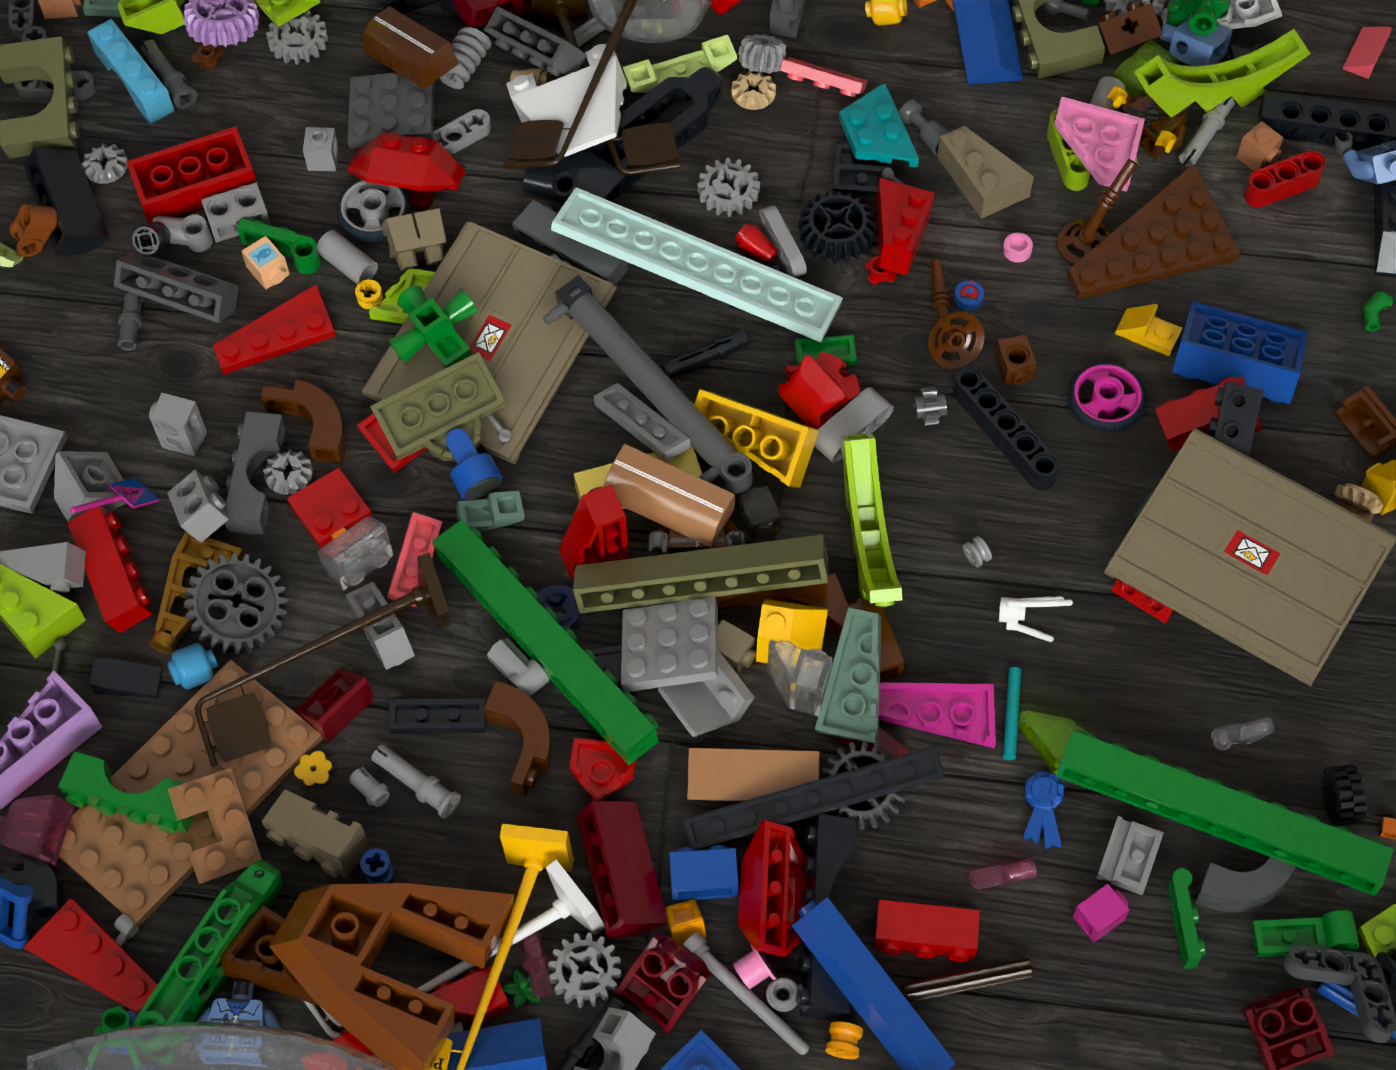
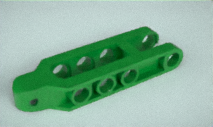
[132,860,283,1063]

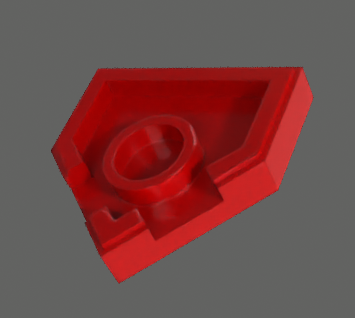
[569,737,637,801]

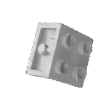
[658,650,755,737]

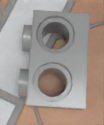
[201,182,271,243]
[149,393,207,457]
[167,470,229,543]

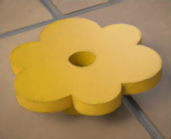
[294,751,332,786]

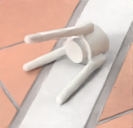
[999,596,1073,642]

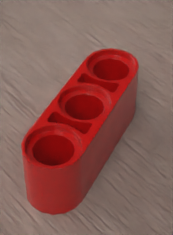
[1244,151,1326,208]

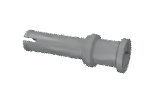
[371,744,461,819]

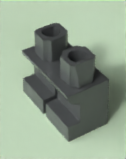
[769,0,806,38]

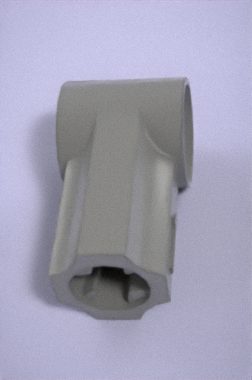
[153,214,213,252]
[487,638,549,697]

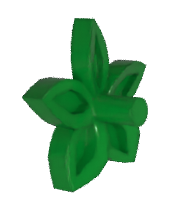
[502,970,540,1010]

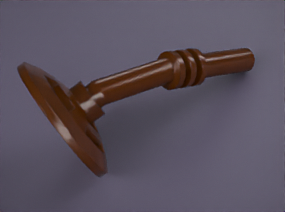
[1057,159,1138,265]
[928,259,985,369]

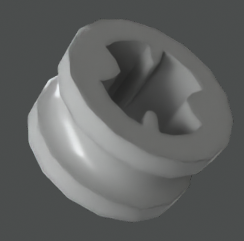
[963,536,992,568]

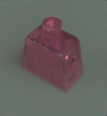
[0,795,75,866]

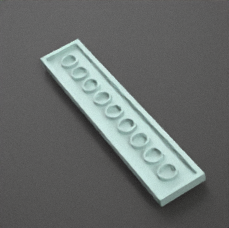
[551,187,843,342]

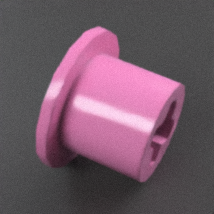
[733,944,777,989]

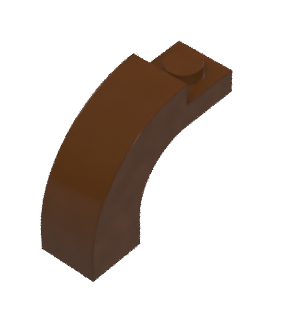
[261,380,346,465]
[484,681,552,797]

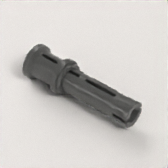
[140,40,198,109]

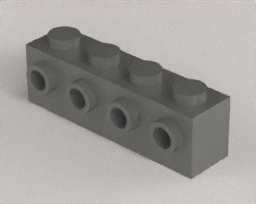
[483,6,587,78]

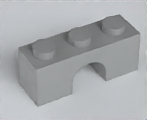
[573,1007,656,1070]

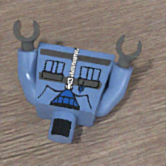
[1335,132,1396,184]
[175,981,283,1063]

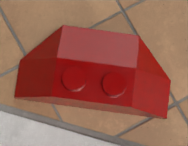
[347,133,465,191]
[738,820,806,957]

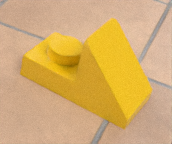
[1115,304,1182,357]

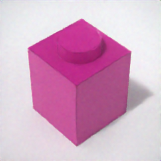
[1073,884,1129,942]

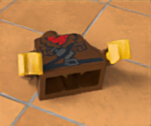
[1106,86,1189,159]

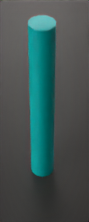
[1003,667,1022,760]

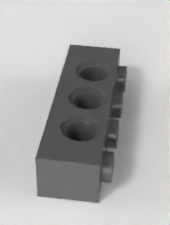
[114,250,239,323]

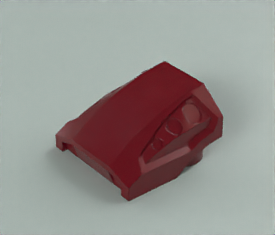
[615,933,711,1034]
[1241,987,1335,1070]

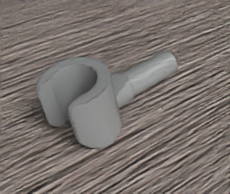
[114,914,139,946]

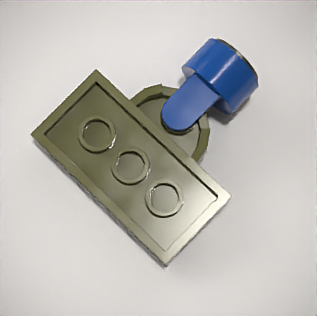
[370,352,507,501]

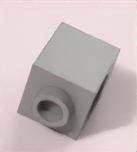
[303,127,339,171]

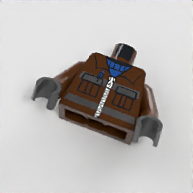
[648,517,745,554]

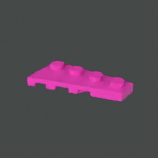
[879,682,996,748]

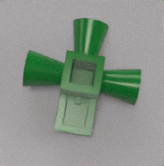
[1166,0,1230,35]
[388,286,479,368]

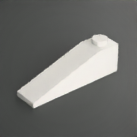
[1161,0,1282,29]

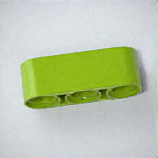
[1047,109,1090,191]

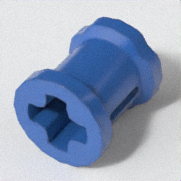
[360,848,394,884]

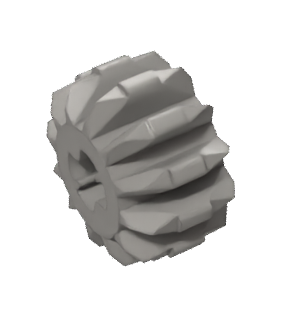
[738,34,786,74]

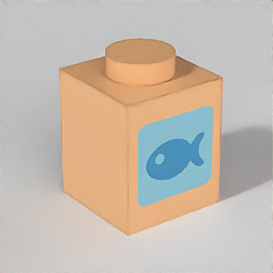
[242,236,290,290]

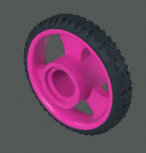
[1068,361,1147,433]

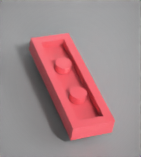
[780,57,868,97]
[387,512,442,607]

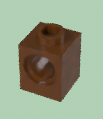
[995,334,1037,385]

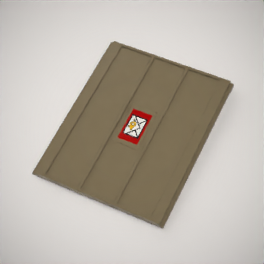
[362,222,617,464]
[1104,428,1396,687]

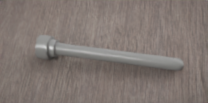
[683,932,809,1055]

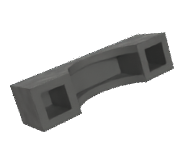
[224,412,287,536]

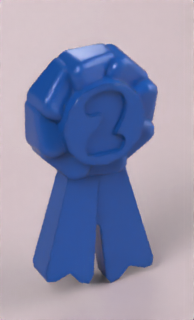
[1023,771,1064,850]

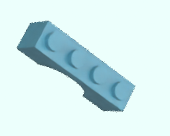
[87,19,174,124]

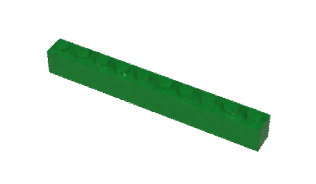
[432,519,659,765]
[1056,730,1394,896]

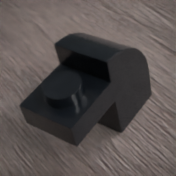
[0,858,65,919]

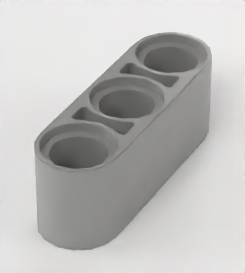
[814,387,894,463]

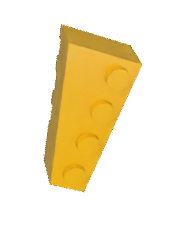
[694,389,820,488]

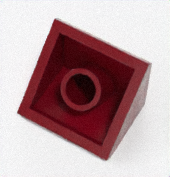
[293,668,374,743]

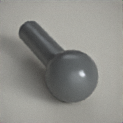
[1042,0,1092,21]

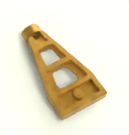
[150,531,244,655]

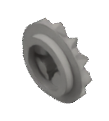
[81,143,128,184]
[263,449,313,495]

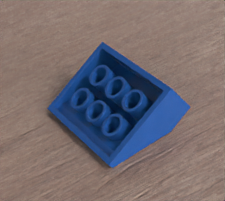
[1172,301,1308,404]

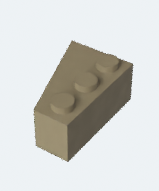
[937,126,1034,219]
[262,789,370,880]

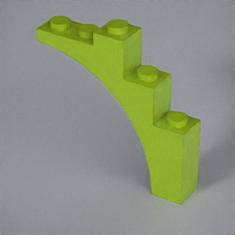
[1134,29,1311,118]
[841,433,903,607]

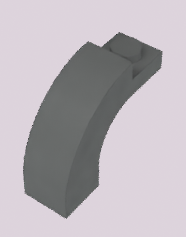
[1195,856,1296,913]

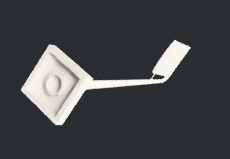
[304,860,605,1039]

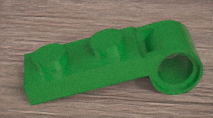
[237,218,321,274]
[1251,910,1359,957]

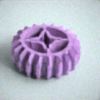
[183,0,259,48]

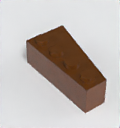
[221,905,320,1006]

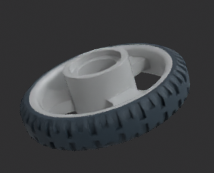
[336,179,411,242]

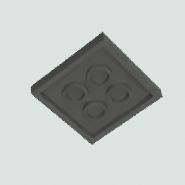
[347,72,435,149]

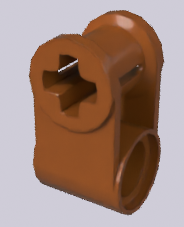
[9,204,57,257]

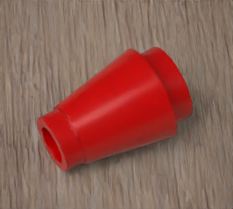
[734,223,779,264]

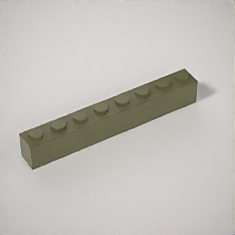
[573,535,828,613]

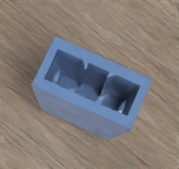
[1160,18,1233,66]

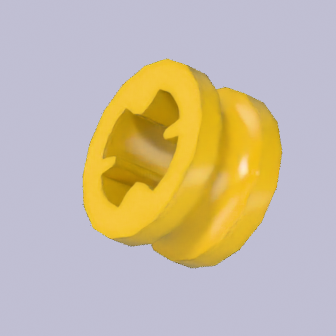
[355,279,383,309]

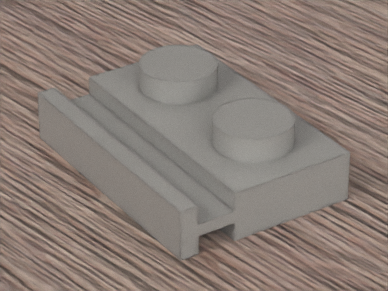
[1096,816,1164,895]

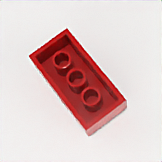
[126,127,257,223]

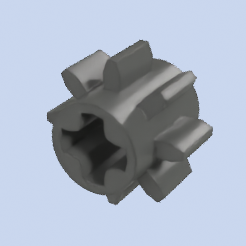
[913,387,947,425]

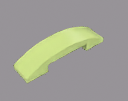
[622,35,737,93]

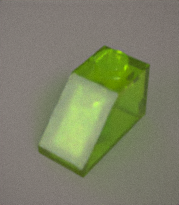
[1018,710,1086,774]

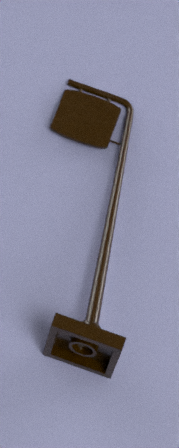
[530,0,681,175]
[195,552,450,767]

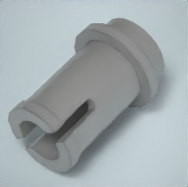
[349,767,390,807]

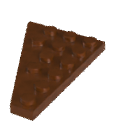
[1067,165,1241,299]

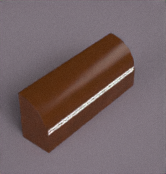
[362,6,458,89]

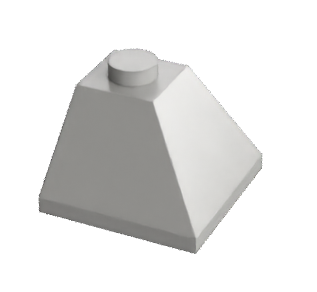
[54,451,126,522]

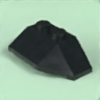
[1374,180,1396,277]

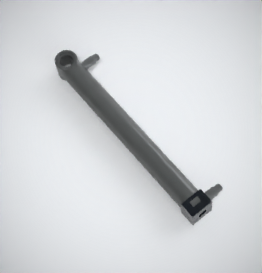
[543,275,753,493]

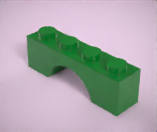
[58,752,195,834]

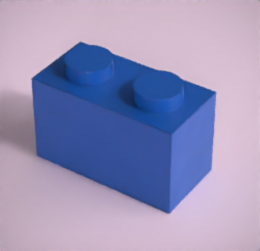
[669,845,738,901]

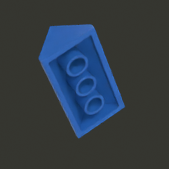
[952,0,1023,85]
[447,1018,548,1070]

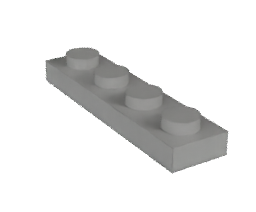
[593,383,691,462]

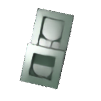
[456,491,525,532]

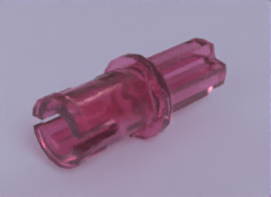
[969,857,1037,890]
[520,931,552,998]

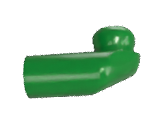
[1363,291,1393,331]

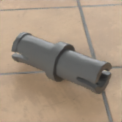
[117,292,143,351]

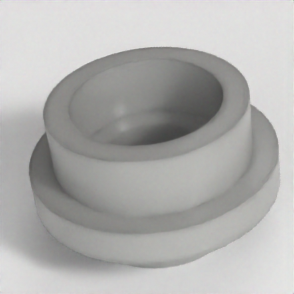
[766,978,798,1012]

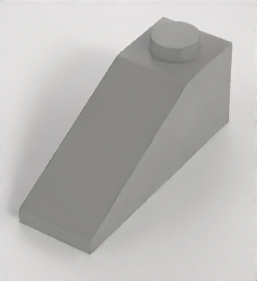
[0,542,86,593]
[345,582,415,670]

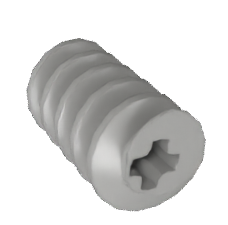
[440,27,492,89]

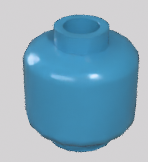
[167,643,217,689]

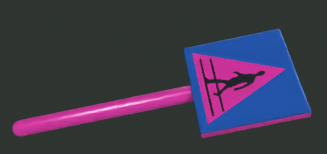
[70,478,159,513]

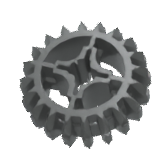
[821,741,908,830]

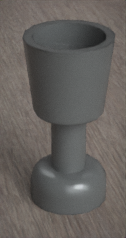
[899,99,951,155]

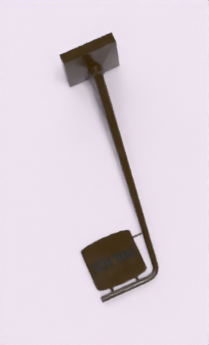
[503,0,673,168]

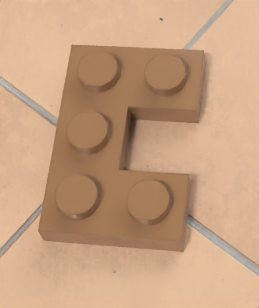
[167,768,262,884]

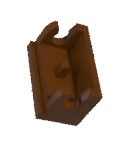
[1335,385,1396,460]

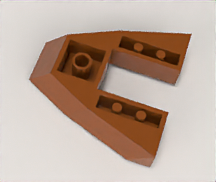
[269,883,514,1070]

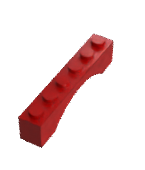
[302,965,510,1070]

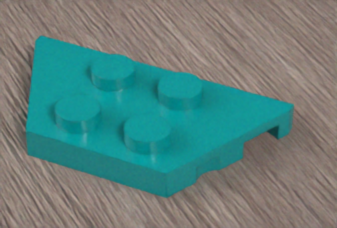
[839,84,919,167]

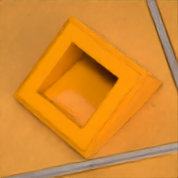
[665,899,706,944]

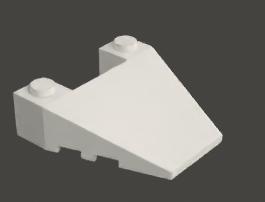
[506,44,627,157]

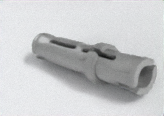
[1179,97,1235,167]

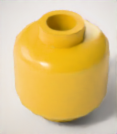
[865,0,907,26]

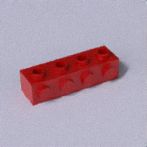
[67,506,153,633]

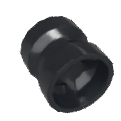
[132,221,171,255]

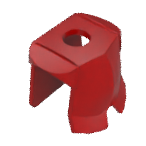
[779,352,860,429]

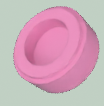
[1003,233,1033,262]

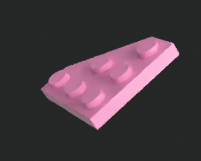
[1054,97,1145,192]

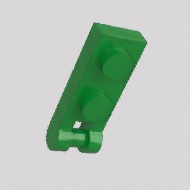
[1167,868,1205,970]

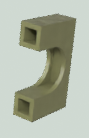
[1012,0,1105,79]
[0,36,79,159]

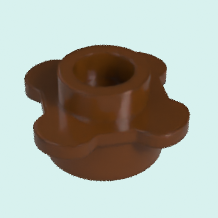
[191,43,224,70]

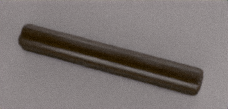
[901,958,1034,1003]

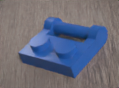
[0,876,33,949]

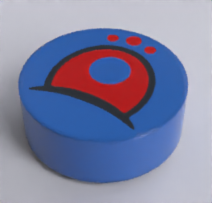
[954,280,984,311]

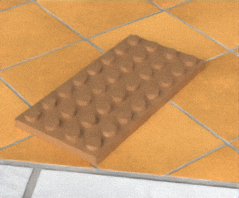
[45,660,323,927]

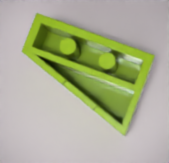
[0,564,86,659]

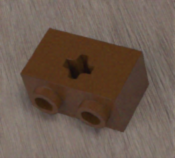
[1095,1,1163,58]

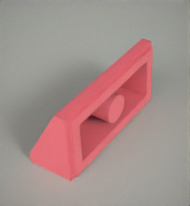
[1343,27,1392,79]

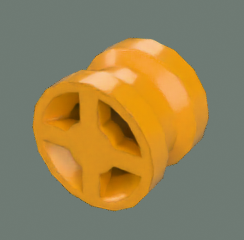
[825,1022,863,1059]

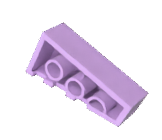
[0,670,102,810]

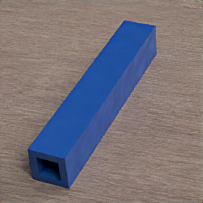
[792,897,956,1070]

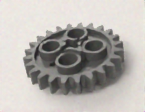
[183,553,288,654]

